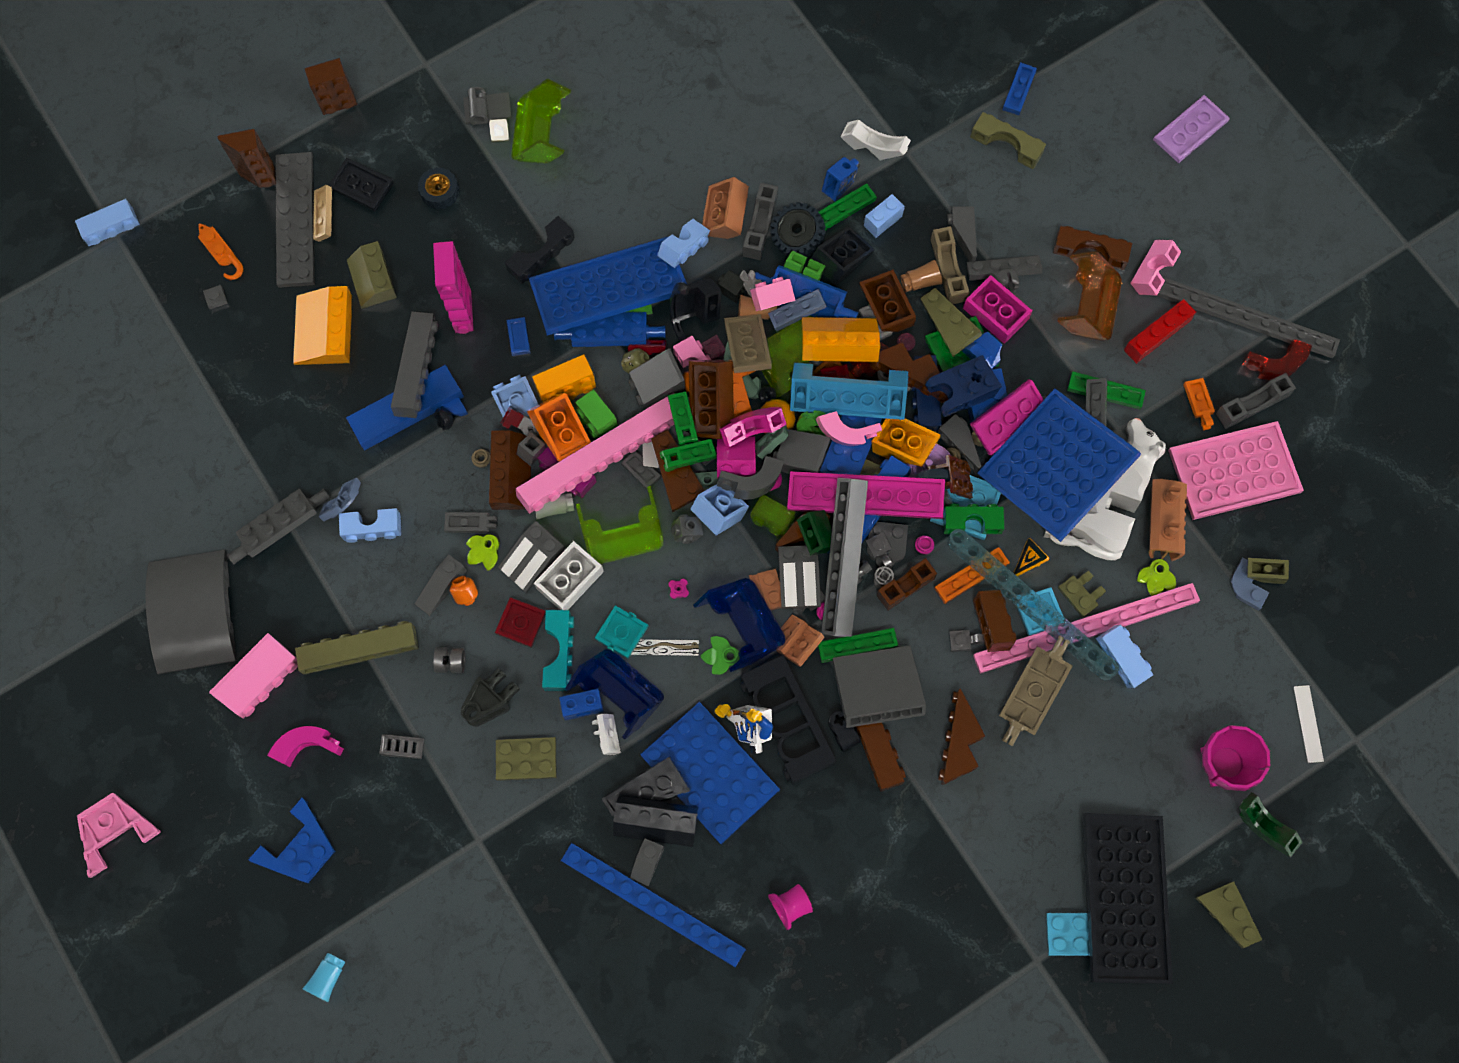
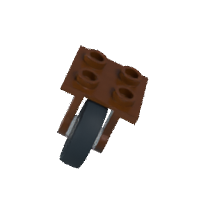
[916,455,973,499]

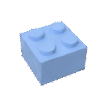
[690,484,749,535]

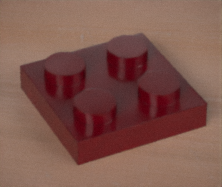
[495,597,546,648]

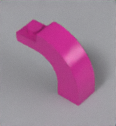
[267,726,344,767]

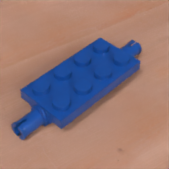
[755,265,859,318]
[554,312,665,347]
[819,415,882,475]

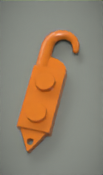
[198,224,243,280]

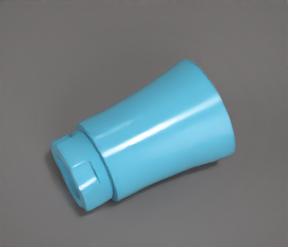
[303,953,345,1002]

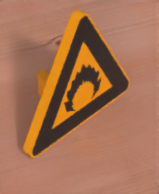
[1013,538,1049,577]

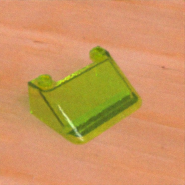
[761,315,837,397]

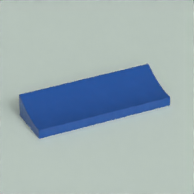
[346,365,464,450]

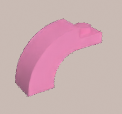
[815,411,882,446]

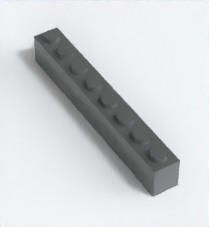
[822,478,868,637]

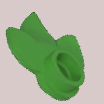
[701,636,740,675]

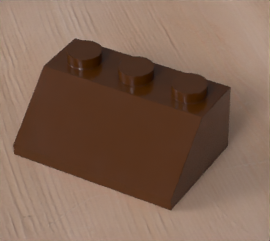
[859,270,916,332]

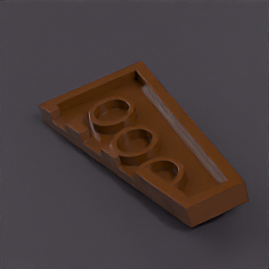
[651,430,704,513]

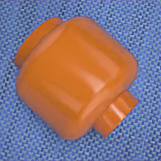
[450,576,478,606]

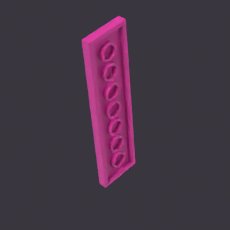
[787,471,945,519]

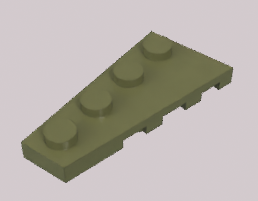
[921,288,982,357]

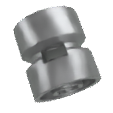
[434,647,466,673]

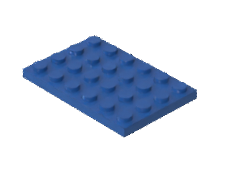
[641,702,780,845]

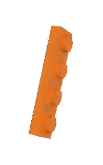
[934,547,1010,604]

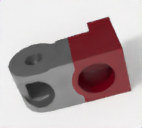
[500,407,537,436]

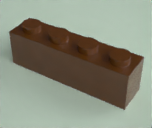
[856,722,906,792]

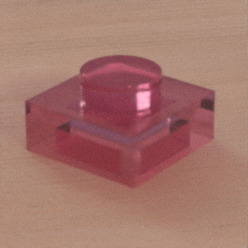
[701,335,726,360]

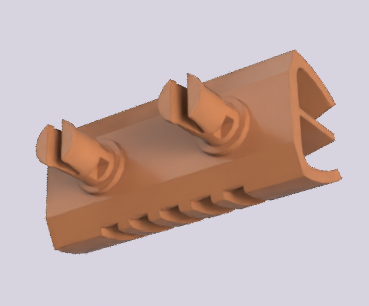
[1149,479,1187,561]

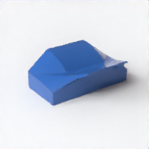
[962,332,1002,369]

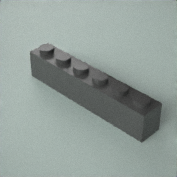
[391,312,438,418]

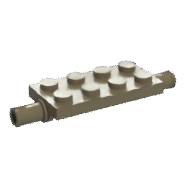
[999,636,1073,746]

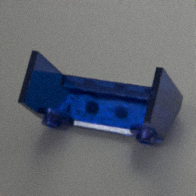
[693,578,785,672]
[565,649,664,740]

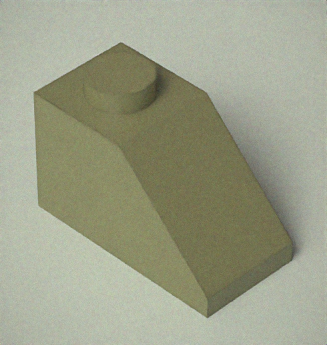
[1247,558,1289,584]

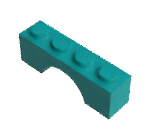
[542,610,574,691]

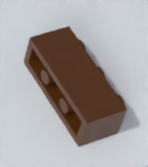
[973,590,1016,652]

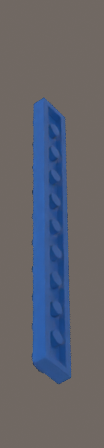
[561,843,746,968]

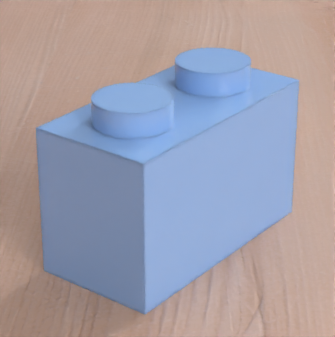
[864,194,904,238]

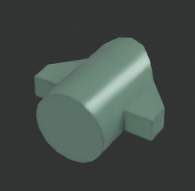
[743,375,761,399]

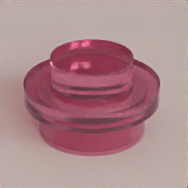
[897,333,915,351]

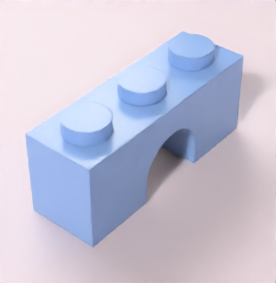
[657,219,710,268]
[339,508,401,543]

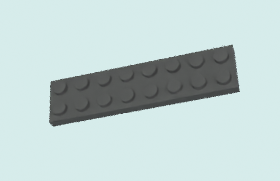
[276,152,315,288]

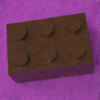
[304,58,357,115]

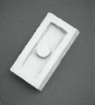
[592,714,621,755]

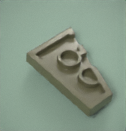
[1196,882,1262,948]

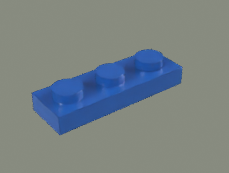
[1003,63,1037,115]

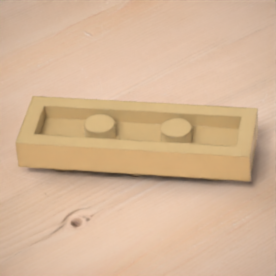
[313,185,332,242]

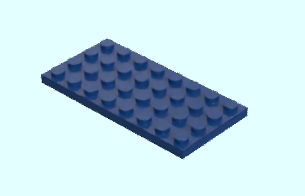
[529,237,687,335]

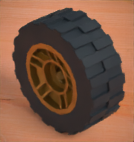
[418,167,460,209]

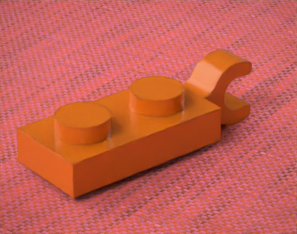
[1184,378,1215,430]

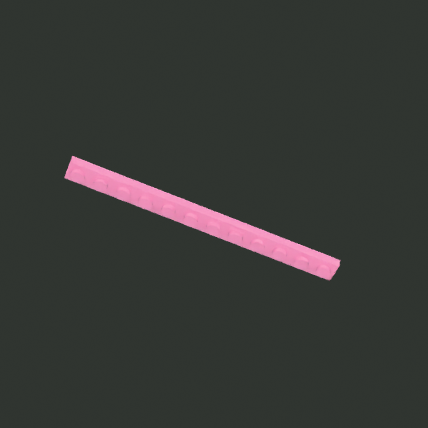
[973,583,1200,674]

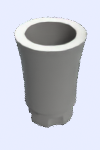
[535,493,574,520]

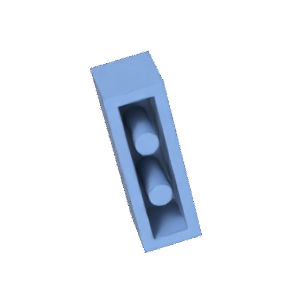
[75,199,140,246]
[1096,625,1153,688]

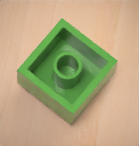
[575,389,618,440]

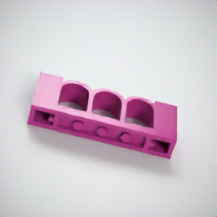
[433,241,474,334]

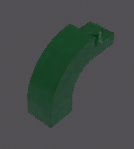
[1239,792,1302,857]

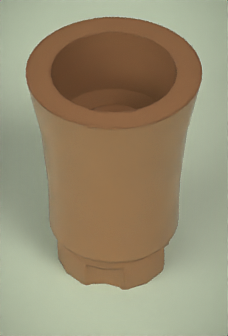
[900,260,942,292]
[738,295,777,320]

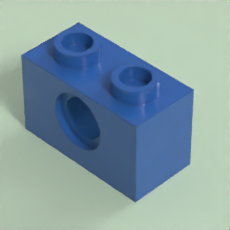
[559,689,604,721]

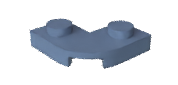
[318,478,361,521]
[1230,558,1269,611]

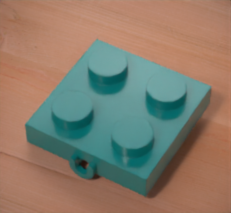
[595,605,649,659]

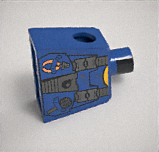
[822,157,860,201]

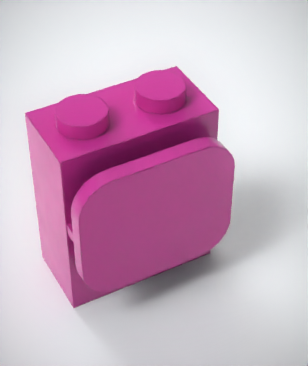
[717,436,756,479]

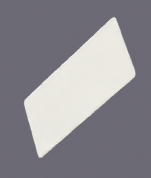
[643,441,659,468]

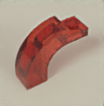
[1242,339,1312,380]

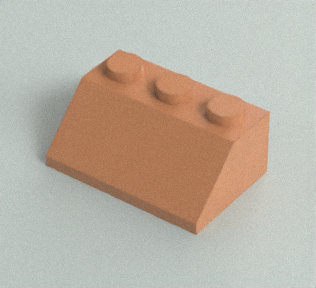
[702,177,749,239]

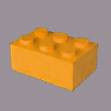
[532,355,596,403]

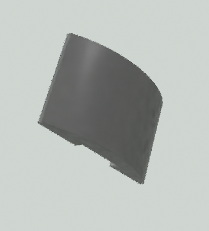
[145,550,236,674]

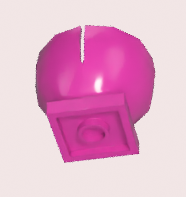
[1200,726,1270,791]

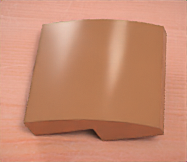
[768,614,824,667]

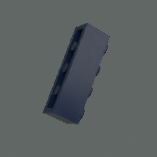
[910,355,942,432]

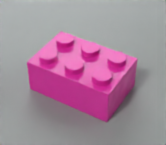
[963,275,1033,344]

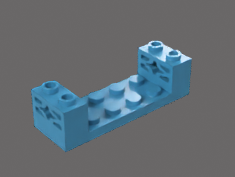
[790,363,908,420]

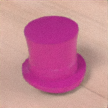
[769,884,813,930]

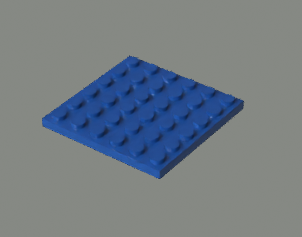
[977,389,1141,542]

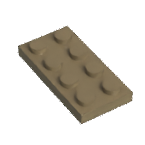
[724,314,772,373]

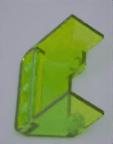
[511,79,571,163]
[576,486,664,564]

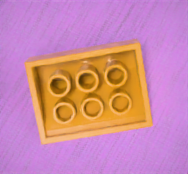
[293,286,352,365]
[802,317,880,362]

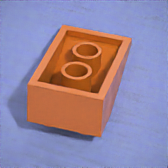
[527,393,591,462]

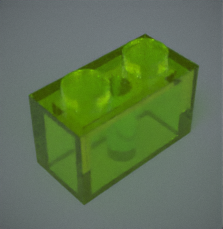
[751,495,796,536]

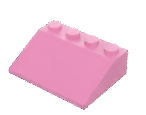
[209,633,298,719]

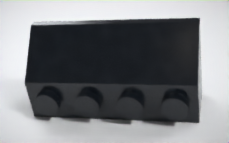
[613,796,698,847]

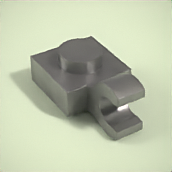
[866,532,893,567]
[949,630,984,652]

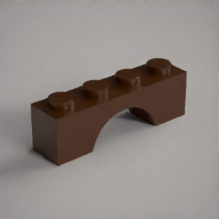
[1053,226,1132,270]

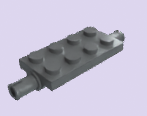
[227,488,330,565]

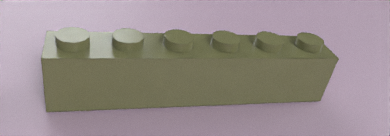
[295,621,419,675]

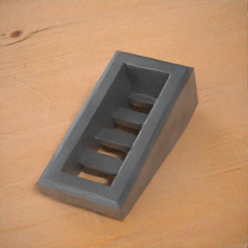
[380,734,424,759]

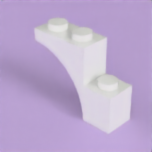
[841,120,911,160]

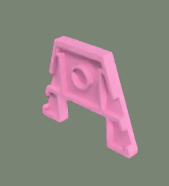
[77,793,161,878]

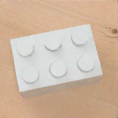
[534,541,604,610]

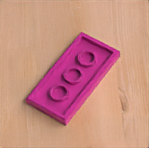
[970,379,1044,455]

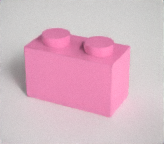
[750,277,795,311]

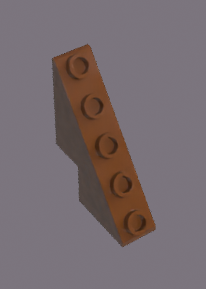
[869,342,948,404]
[938,689,985,785]

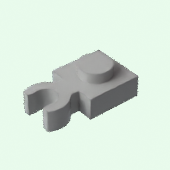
[740,270,762,297]

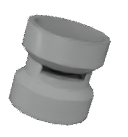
[873,566,894,589]

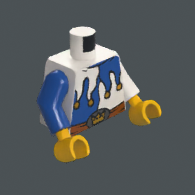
[715,704,773,754]

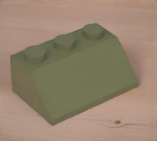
[347,241,397,309]

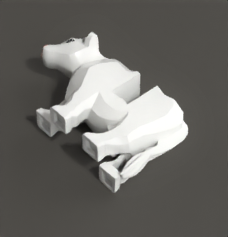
[1044,418,1166,560]

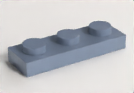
[768,289,827,331]

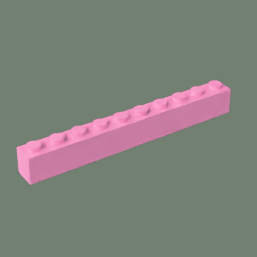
[516,392,675,514]

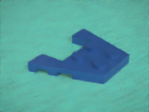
[249,798,335,883]

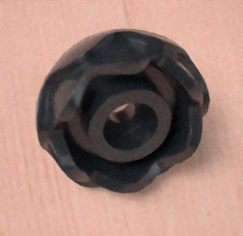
[434,408,454,430]

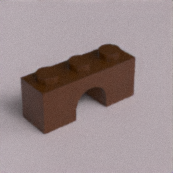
[876,558,937,611]

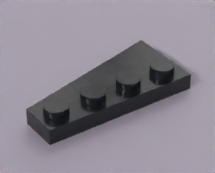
[602,756,691,816]

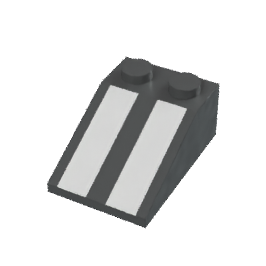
[498,521,565,593]
[778,546,821,609]

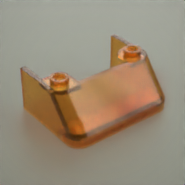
[1057,251,1122,341]

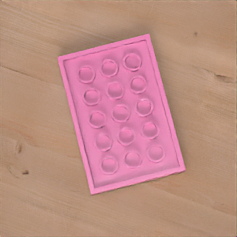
[1168,421,1304,520]

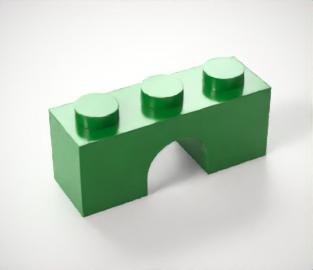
[943,504,1004,534]

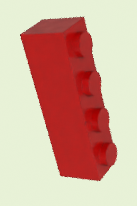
[1124,299,1196,364]

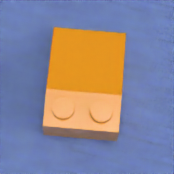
[871,418,941,467]

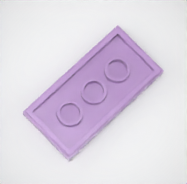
[1153,95,1230,163]

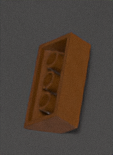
[218,129,276,188]
[689,360,734,439]
[489,430,531,510]

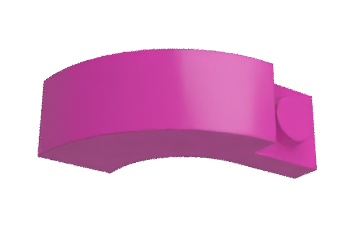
[720,407,787,447]

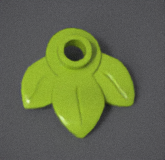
[466,534,499,571]
[1137,559,1176,596]

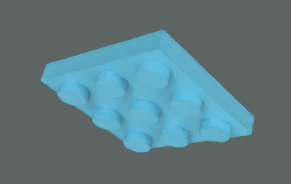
[930,475,1001,540]

